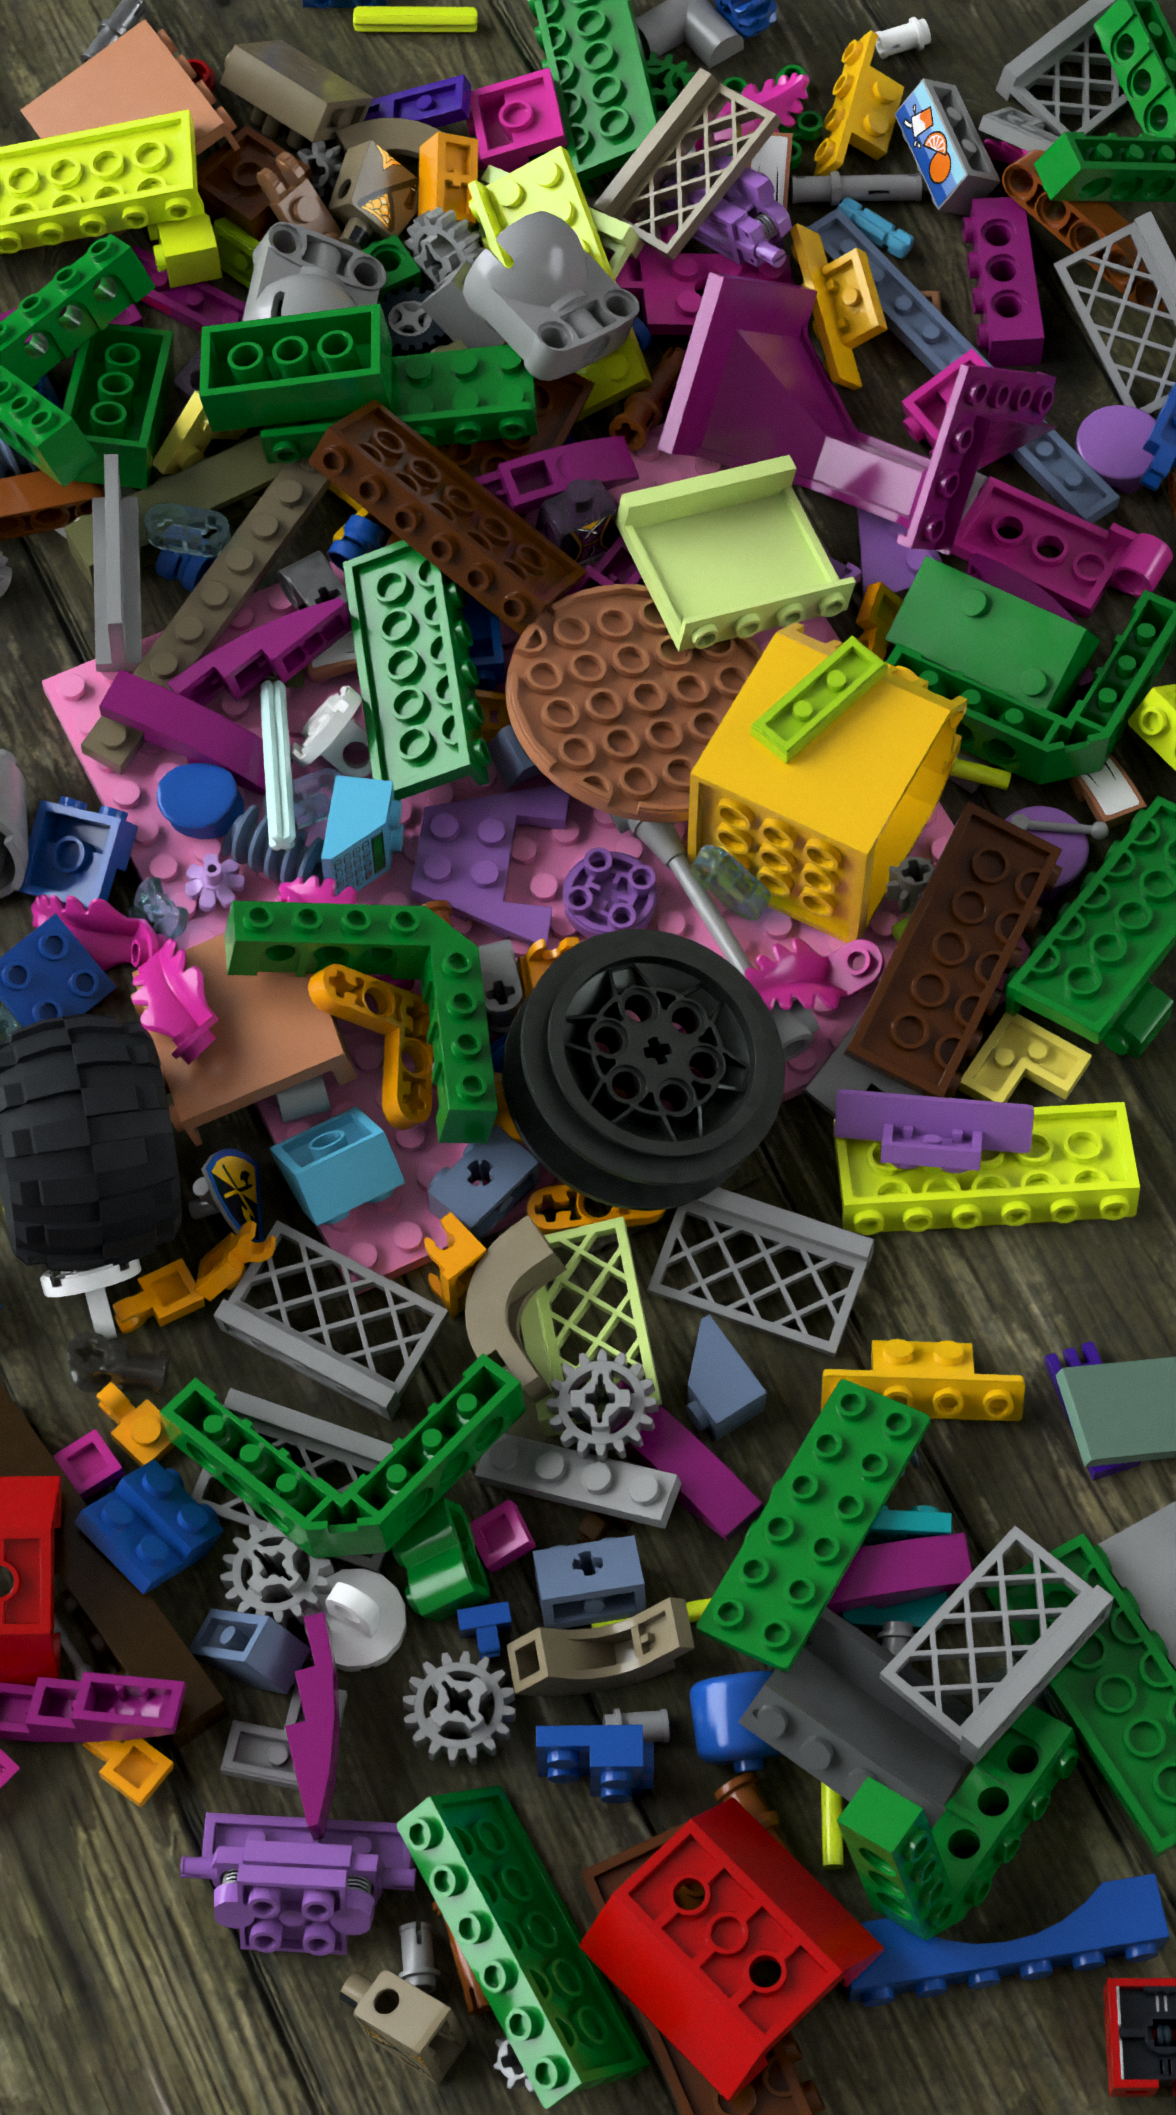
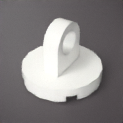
[290,685,372,778]
[40,1259,142,1342]
[304,1568,407,1672]

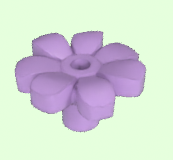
[185,854,245,912]

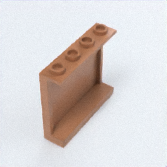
[20,19,240,237]
[131,933,358,1146]

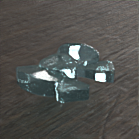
[129,877,189,940]

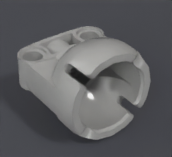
[463,211,640,381]
[242,222,386,321]

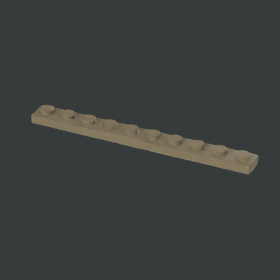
[81,458,331,775]

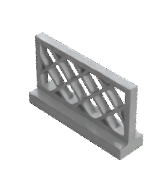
[996,0,1176,137]
[1054,211,1176,415]
[92,454,143,672]
[647,1187,874,1357]
[213,1220,449,1421]
[191,1388,393,1573]
[879,1526,1114,1765]

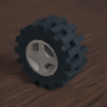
[377,287,451,357]

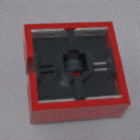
[1103,1978,1176,2097]

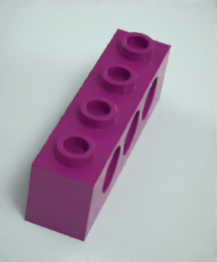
[962,197,1045,367]

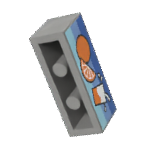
[894,78,1001,217]

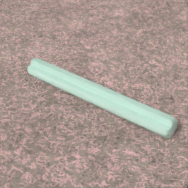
[260,680,296,851]

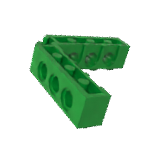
[1034,0,1176,202]
[0,234,156,487]
[886,589,1176,785]
[224,901,498,1144]
[159,1353,526,1558]
[837,1704,1079,1941]

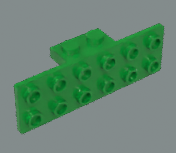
[696,1379,931,1673]

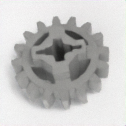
[405,207,485,291]
[546,1349,658,1462]
[220,1521,335,1629]
[403,1651,516,1767]

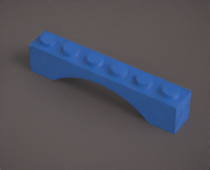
[846,1874,1170,2007]

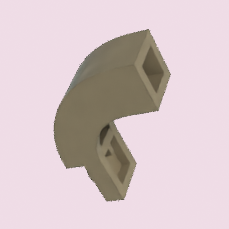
[335,118,442,179]
[465,1215,567,1403]
[506,1597,695,1696]

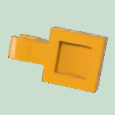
[855,581,903,660]
[195,1221,276,1302]
[112,1258,205,1334]
[96,1382,175,1467]
[82,1738,174,1808]

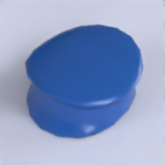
[156,763,244,839]

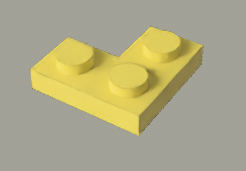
[153,391,249,474]
[958,1012,1092,1103]

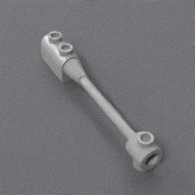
[610,814,820,1062]

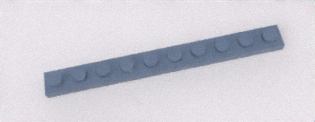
[806,208,1120,524]

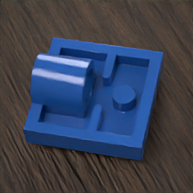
[0,913,117,1027]

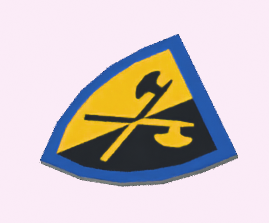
[189,1149,264,1243]

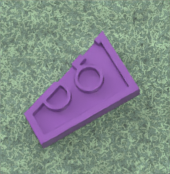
[856,507,943,601]

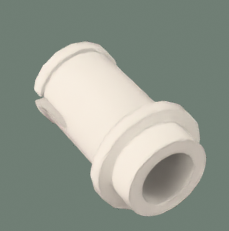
[875,17,931,59]

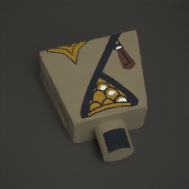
[328,140,419,250]
[340,1970,469,2086]

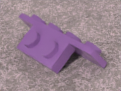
[834,1089,1034,1173]

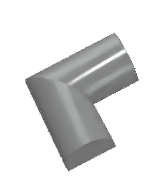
[635,0,744,69]

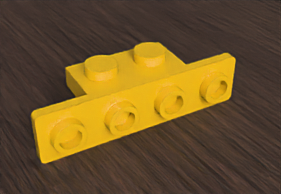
[814,30,904,176]
[790,223,888,391]
[821,1339,1025,1421]

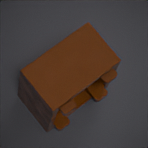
[197,125,313,242]

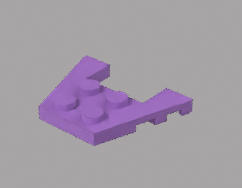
[411,785,571,950]

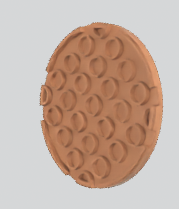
[505,584,763,823]

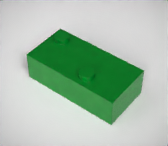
[199,304,392,432]
[63,323,174,489]
[885,556,1100,716]

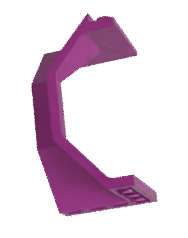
[657,272,1058,556]

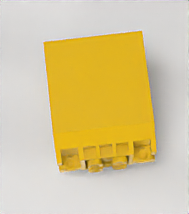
[687,622,968,944]

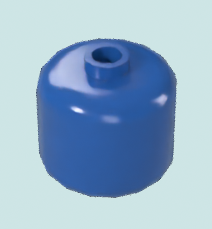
[689,1671,783,1773]

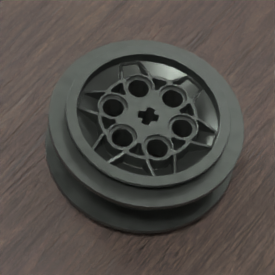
[502,929,785,1211]

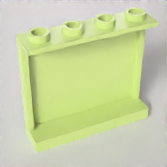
[615,455,856,652]

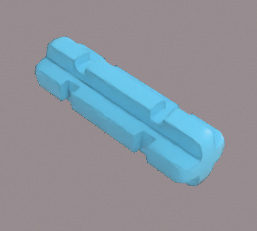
[837,197,914,259]

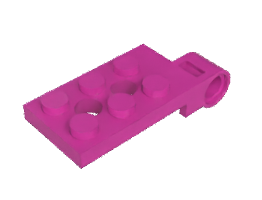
[606,253,793,335]
[951,476,1173,619]

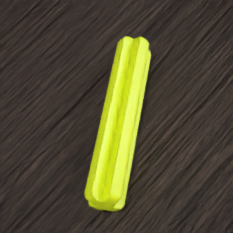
[353,6,478,33]

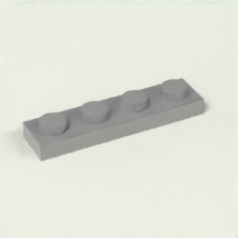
[474,1433,682,1529]

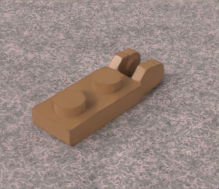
[256,151,342,240]

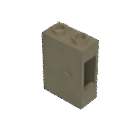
[220,40,373,149]

